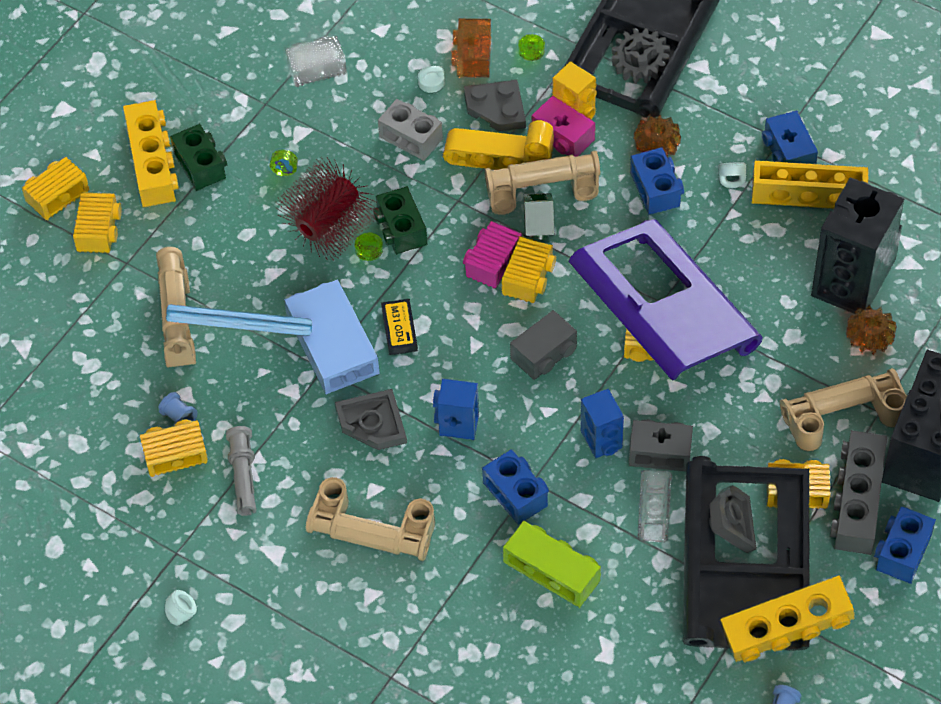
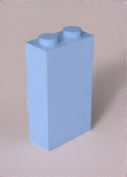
[284,279,380,394]

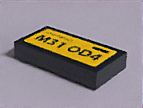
[381,299,418,355]

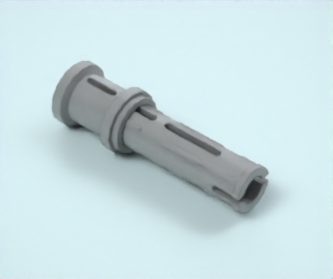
[225,426,257,516]

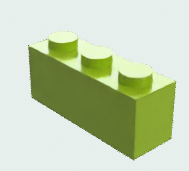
[503,521,601,608]

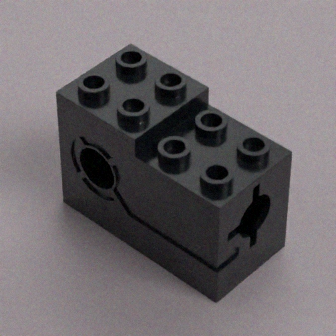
[811,177,905,318]
[882,349,941,502]

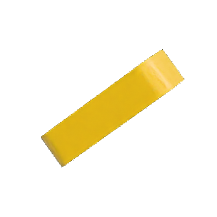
[443,120,554,170]

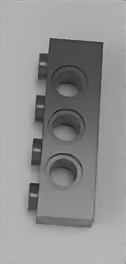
[830,430,887,555]

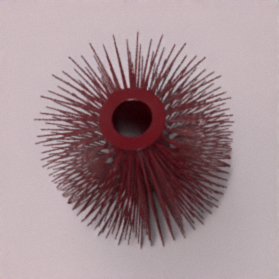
[276,157,379,260]

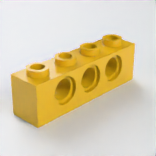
[123,100,179,208]
[751,161,868,209]
[720,575,854,662]

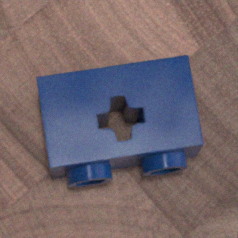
[762,110,818,164]
[433,379,479,440]

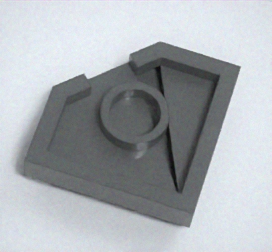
[464,79,526,132]
[335,389,407,450]
[709,485,757,553]

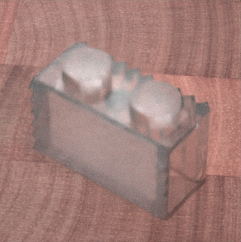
[285,35,347,87]
[637,470,672,542]

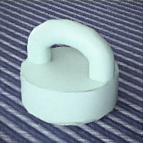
[418,66,445,93]
[718,162,746,188]
[165,590,197,626]

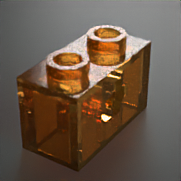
[452,18,491,78]

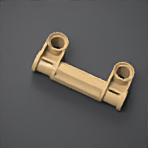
[485,151,600,215]
[156,247,196,368]
[780,368,907,451]
[306,477,435,561]

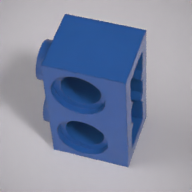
[630,147,684,215]
[580,388,624,459]
[482,449,549,525]
[874,506,936,584]

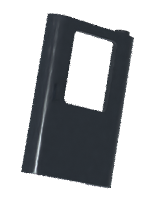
[564,0,720,118]
[683,456,809,651]

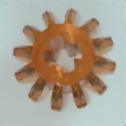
[634,113,681,157]
[846,304,897,355]

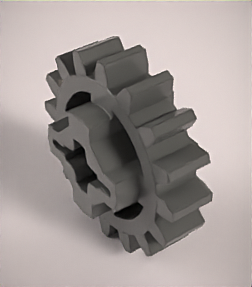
[612,28,670,84]

